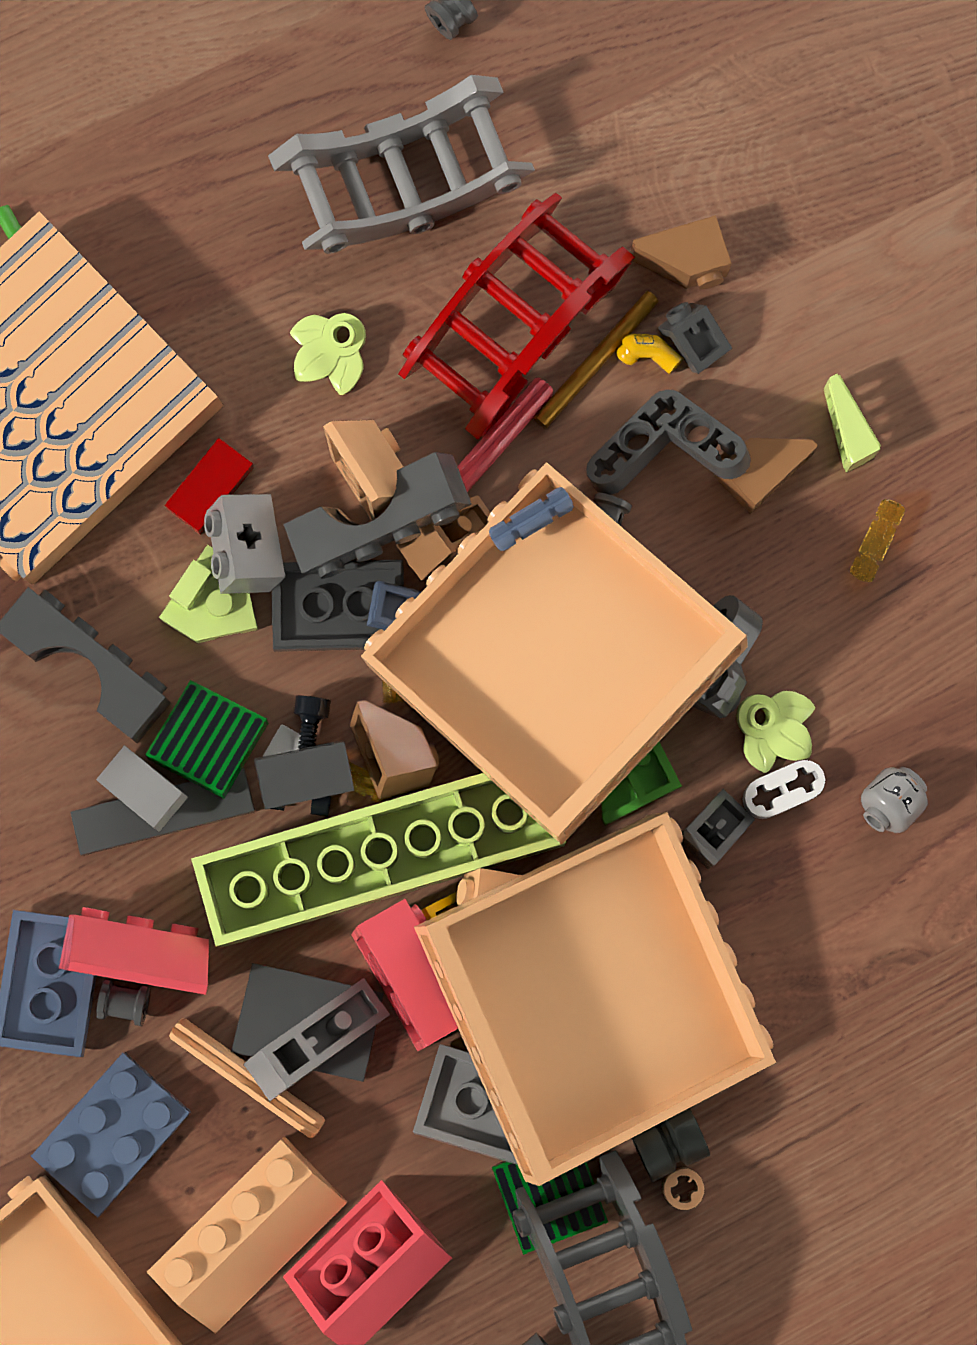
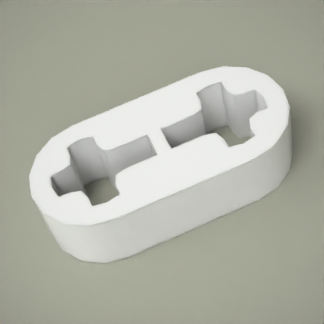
[742,760,825,819]

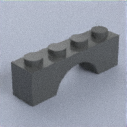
[283,452,472,579]
[0,587,171,744]

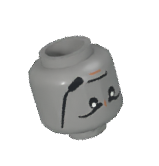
[861,767,928,833]

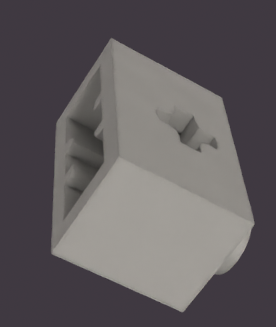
[204,494,285,594]

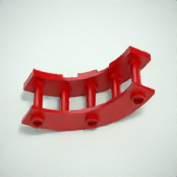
[398,193,635,440]

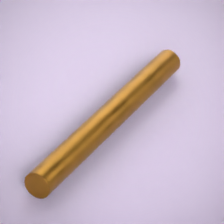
[534,291,659,429]

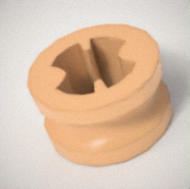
[662,1167,704,1210]

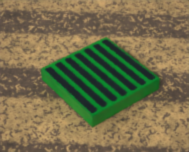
[146,680,269,799]
[492,1161,609,1255]

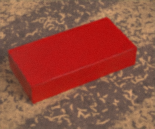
[164,438,254,535]

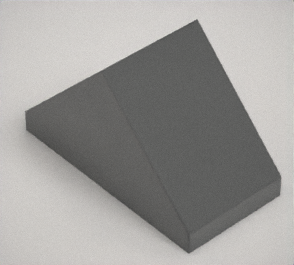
[681,789,755,869]

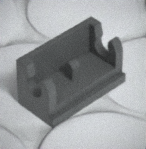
[254,740,354,810]

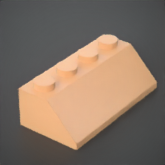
[147,1137,347,1334]

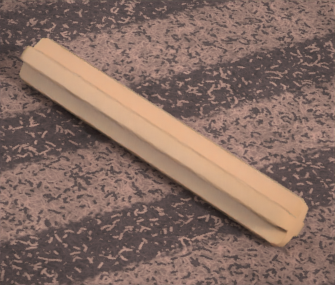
[169,1019,325,1138]

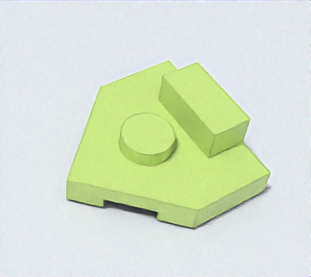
[159,544,258,643]

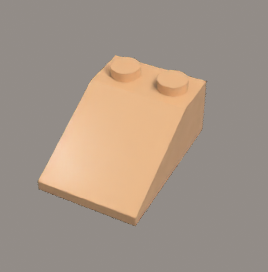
[323,420,403,521]

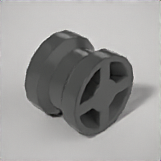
[425,0,478,40]

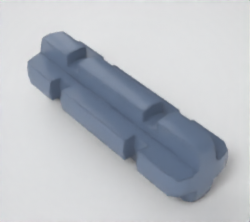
[489,487,574,551]

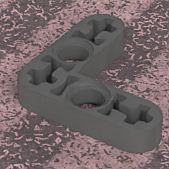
[586,390,751,495]

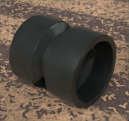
[632,1108,710,1182]

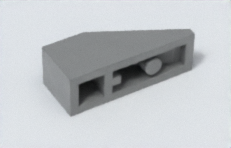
[244,978,390,1101]

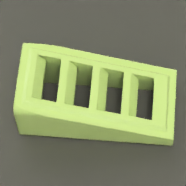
[824,374,881,473]

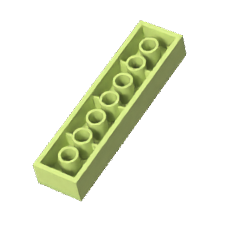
[192,773,566,948]

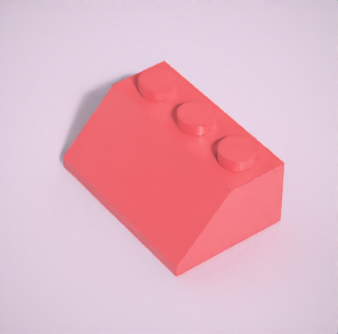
[351,899,458,1052]
[59,907,209,995]
[283,1180,452,1345]

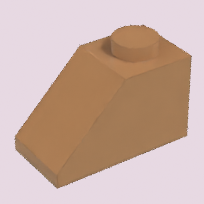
[630,215,732,289]
[714,438,818,514]
[396,495,491,581]
[350,700,439,799]

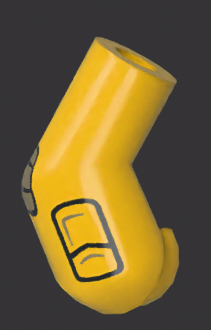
[617,334,684,375]

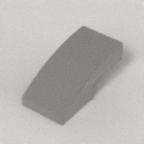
[96,745,188,832]

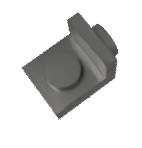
[658,302,732,374]

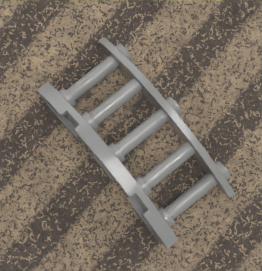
[268,75,535,254]

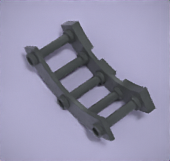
[513,1150,693,1345]

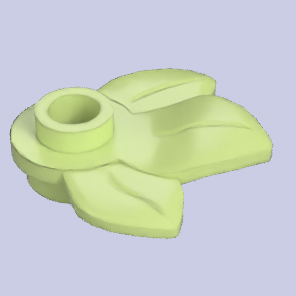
[290,313,366,395]
[736,691,815,773]

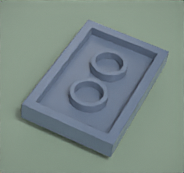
[0,910,97,1057]
[31,1052,192,1218]

